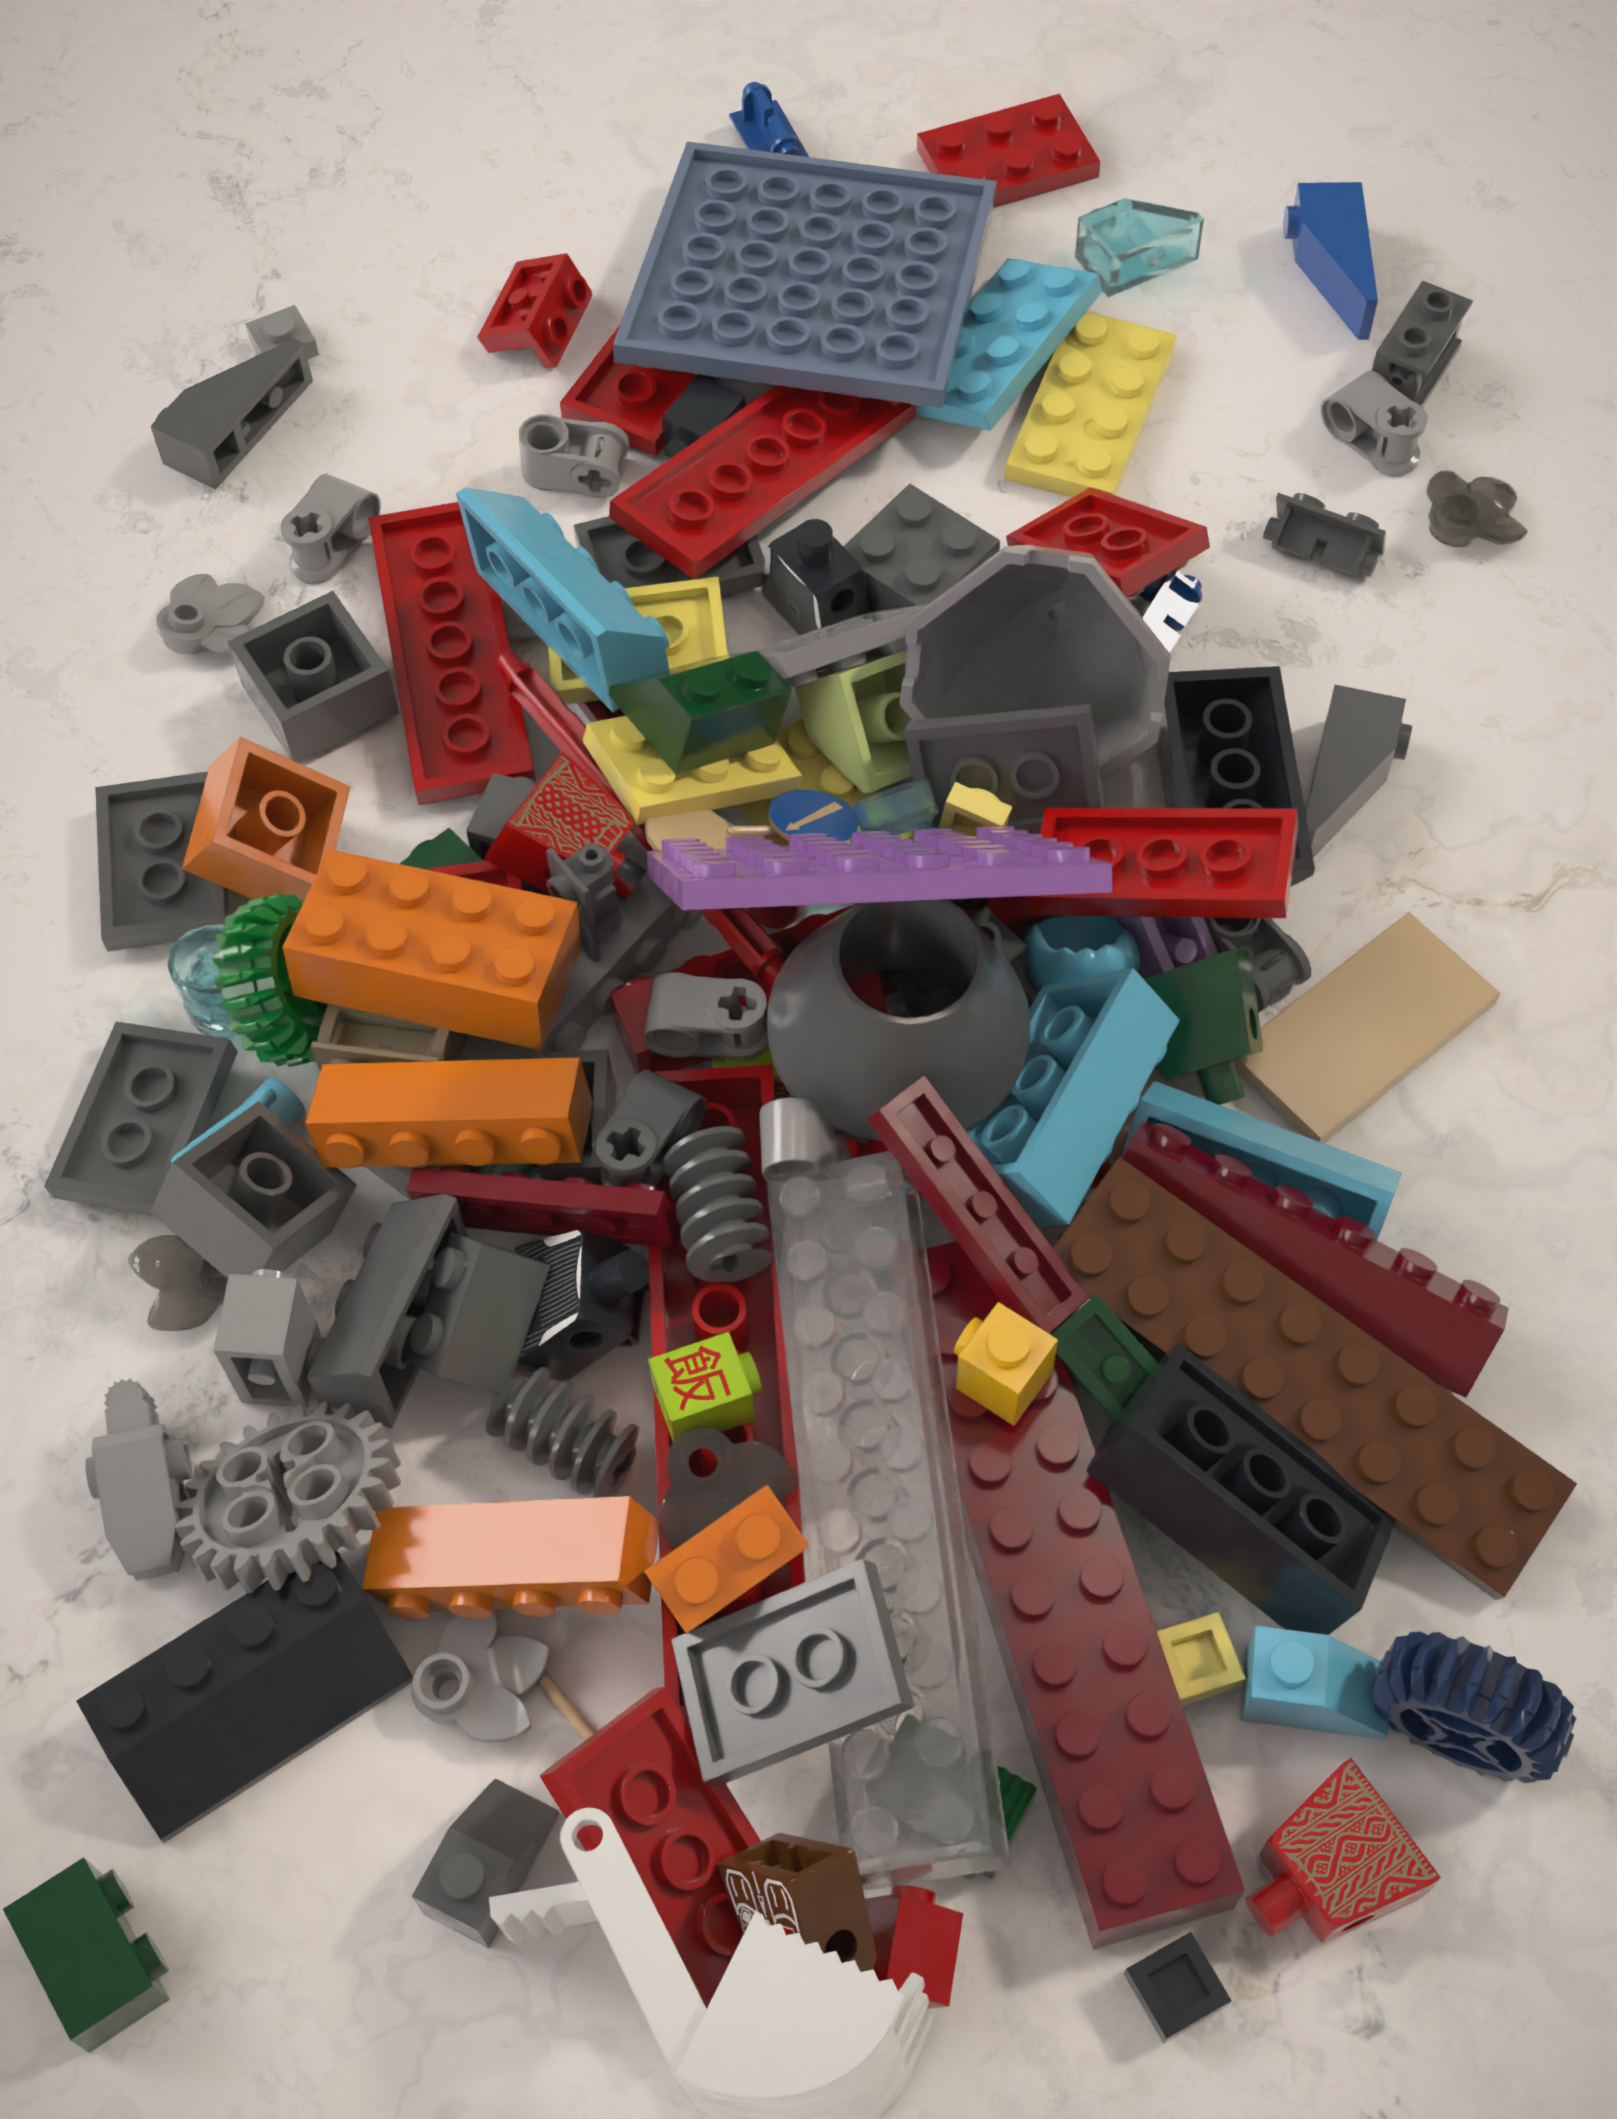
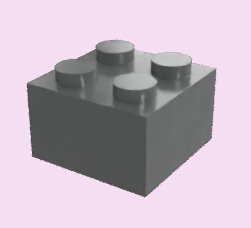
[843,484,1000,612]
[228,591,399,763]
[150,1101,357,1279]

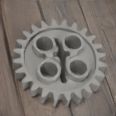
[175,1401,401,1593]

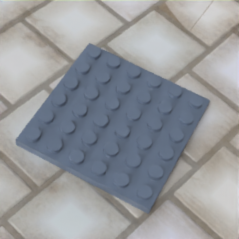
[613,141,997,408]

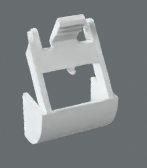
[489,1808,934,2119]

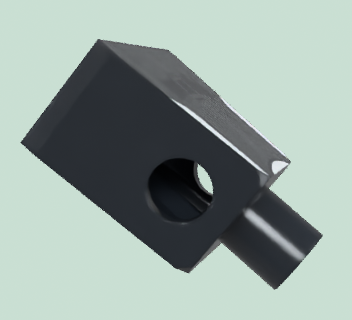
[761,519,870,635]
[515,1230,650,1382]

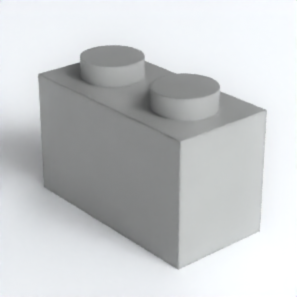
[213,1269,321,1408]

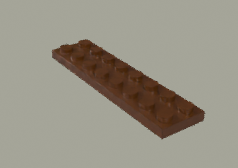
[1053,1157,1577,1600]

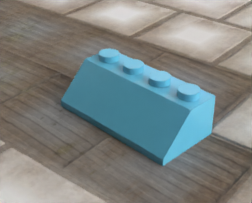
[456,487,670,712]
[967,968,1180,1227]
[1120,1081,1402,1240]

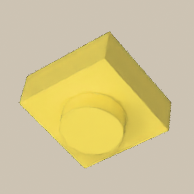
[939,782,1012,837]
[1157,1612,1246,1706]

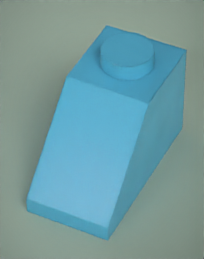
[1240,1626,1388,1740]

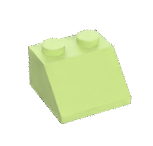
[795,649,913,793]

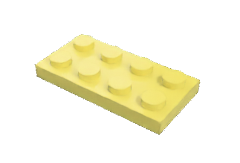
[1004,311,1177,498]

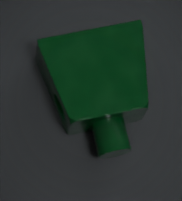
[1144,949,1263,1105]

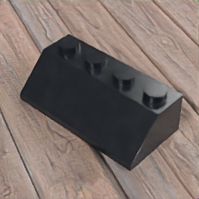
[1157,666,1315,887]
[1086,1342,1396,1635]
[76,1551,413,1843]

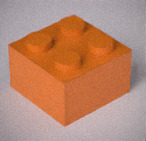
[182,737,351,900]

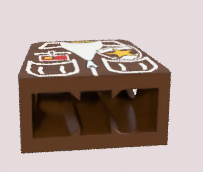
[717,1833,877,1972]

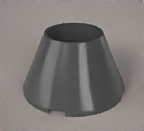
[767,899,1030,1144]

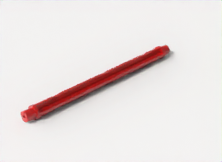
[495,651,788,988]

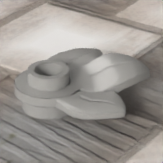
[157,574,264,654]
[411,1609,551,1743]

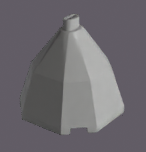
[900,545,1171,781]

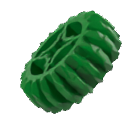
[212,894,328,1067]

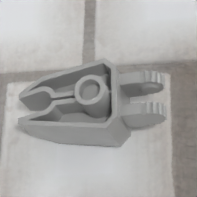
[85,1378,193,1581]

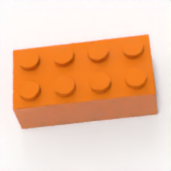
[282,849,581,1051]

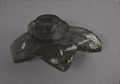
[1426,470,1528,547]
[128,1235,228,1331]
[659,1427,799,1549]

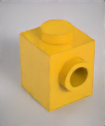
[953,1302,1058,1426]

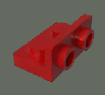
[477,253,592,369]

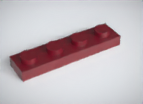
[866,1075,1089,1334]
[405,1166,681,1249]

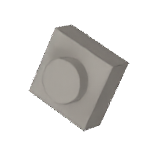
[245,305,319,359]

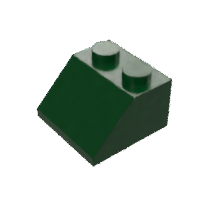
[608,650,792,775]

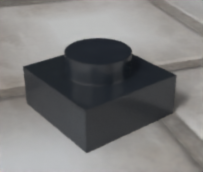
[1124,1932,1232,2044]

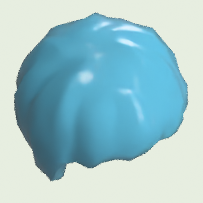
[1024,915,1140,993]

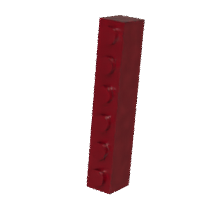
[1121,1122,1509,1398]

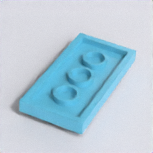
[915,258,1102,431]

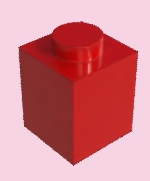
[865,1885,964,2009]

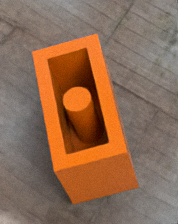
[644,1485,810,1634]

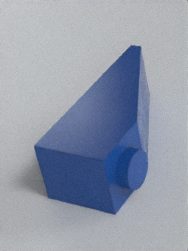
[1283,182,1378,340]

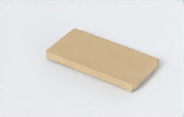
[1234,912,1500,1143]

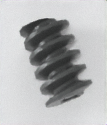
[664,1126,774,1283]
[485,1367,640,1498]

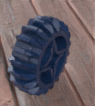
[1371,1631,1576,1783]

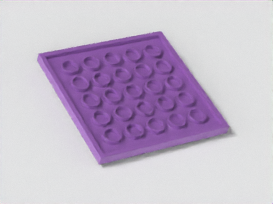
[647,826,1112,910]

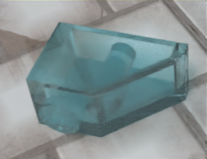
[1075,198,1204,297]

